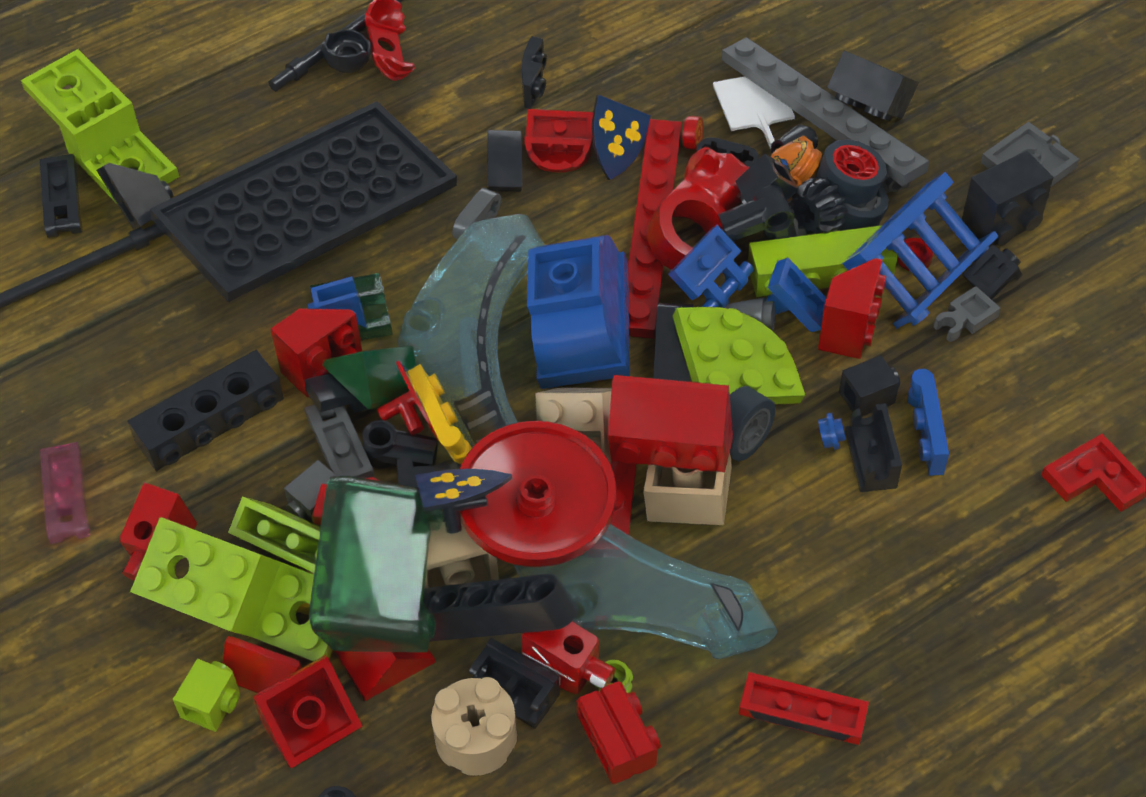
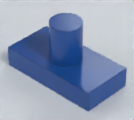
[767,257,827,332]

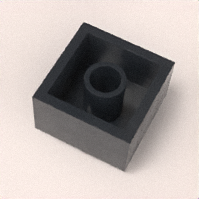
[827,50,919,121]
[962,151,1054,247]

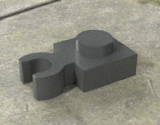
[934,286,1001,342]

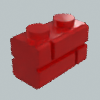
[576,681,661,785]

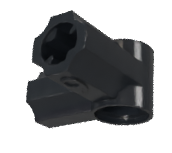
[718,185,797,242]

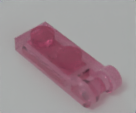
[40,442,90,544]

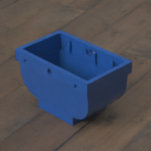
[527,235,630,389]

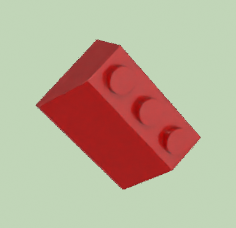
[608,375,733,472]

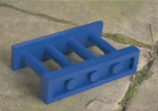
[842,172,998,329]

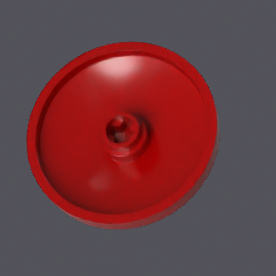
[459,421,616,567]

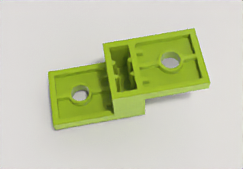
[21,49,179,204]
[130,517,355,661]

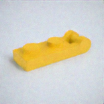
[407,364,472,464]

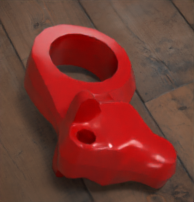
[647,146,750,270]

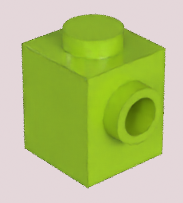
[173,658,240,732]

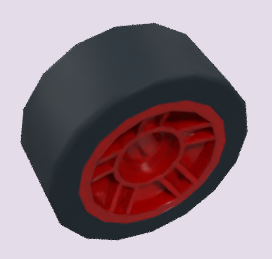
[816,139,887,205]

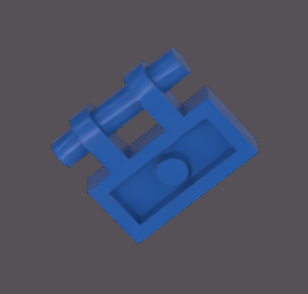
[668,225,754,308]

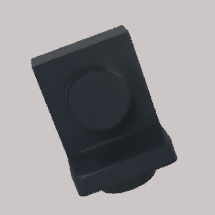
[963,245,1023,300]

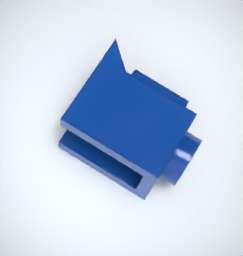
[307,276,367,328]

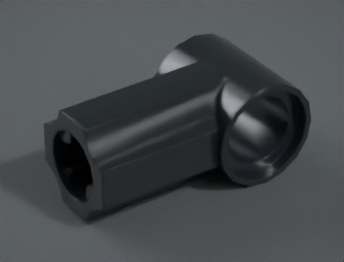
[363,420,439,468]

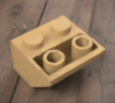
[535,388,612,464]

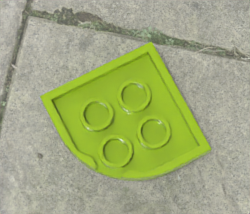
[672,307,805,404]

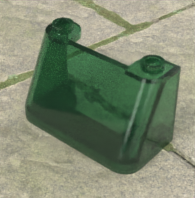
[309,476,445,652]

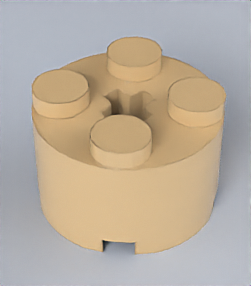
[431,677,517,776]

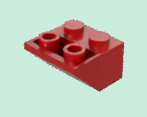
[818,258,887,359]
[270,309,362,398]

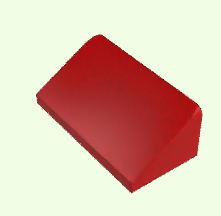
[222,636,302,693]

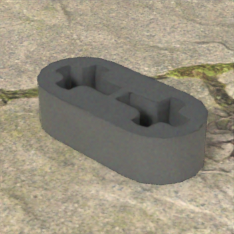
[452,187,502,245]

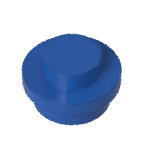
[818,413,846,450]

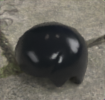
[322,29,371,73]

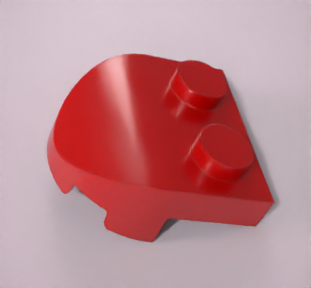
[525,109,593,172]

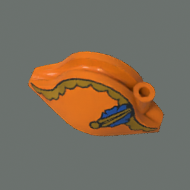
[770,136,822,202]

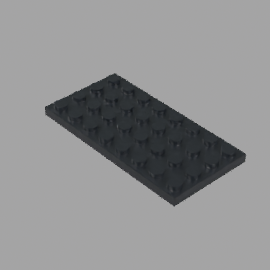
[150,101,457,302]

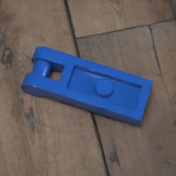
[907,369,949,476]

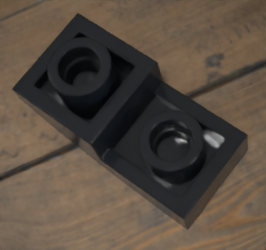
[521,36,547,109]
[487,130,522,192]
[305,374,367,413]

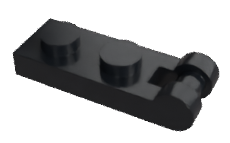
[40,154,83,238]

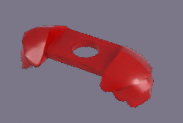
[365,0,416,81]

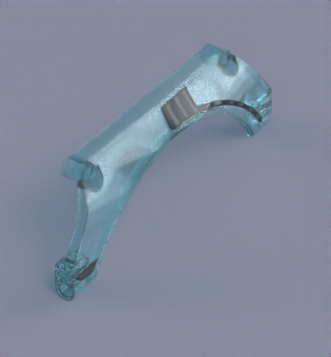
[398,214,778,659]

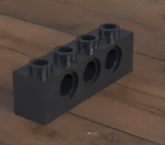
[127,349,284,471]

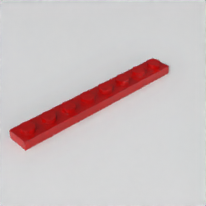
[628,119,682,339]

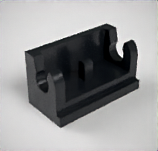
[845,403,902,492]
[469,637,560,729]

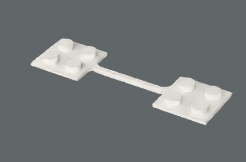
[713,76,838,236]

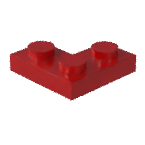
[1041,433,1146,512]

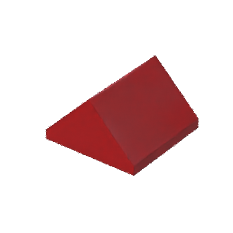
[333,599,436,701]
[253,655,363,768]

